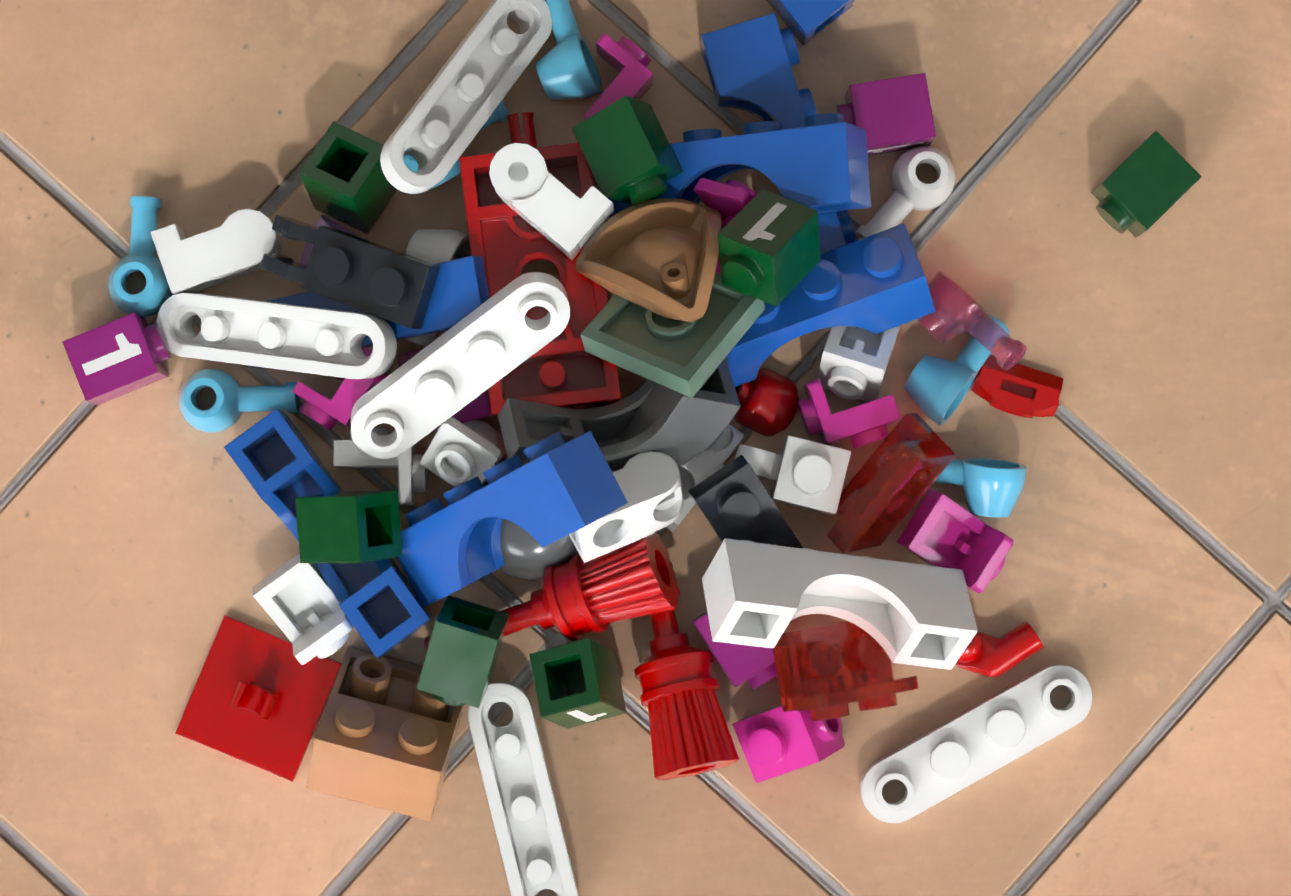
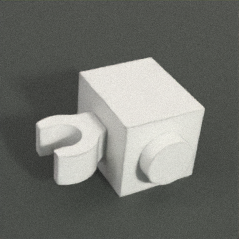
[735,435,851,516]

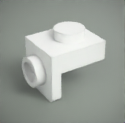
[334,428,428,506]
[252,553,353,665]

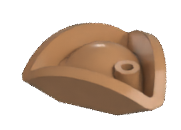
[575,198,721,322]

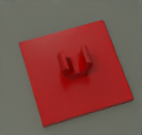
[175,615,342,782]

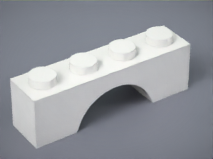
[702,538,978,670]

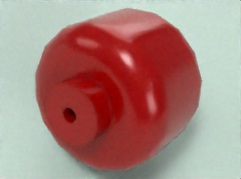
[734,367,799,437]

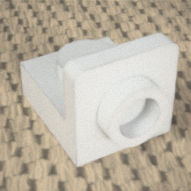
[817,325,901,402]
[419,417,507,487]

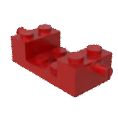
[459,112,621,419]

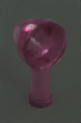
[916,271,1027,370]

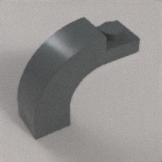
[498,359,740,472]

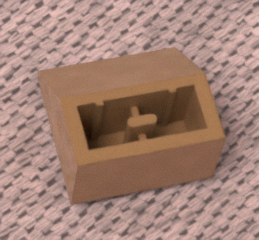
[306,646,464,822]

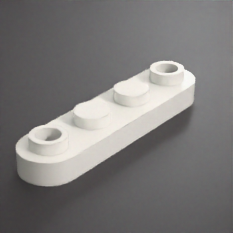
[380,0,553,194]
[351,272,570,459]
[156,293,397,379]
[860,664,1092,823]
[468,682,579,896]

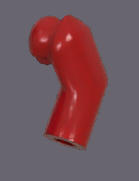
[956,621,1044,678]

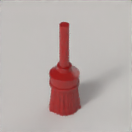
[424,531,680,652]
[634,531,739,780]

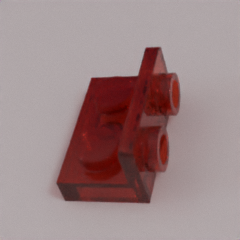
[826,413,956,553]
[773,620,919,721]

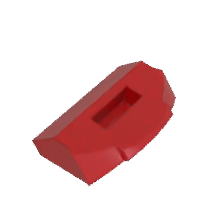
[971,355,1064,419]

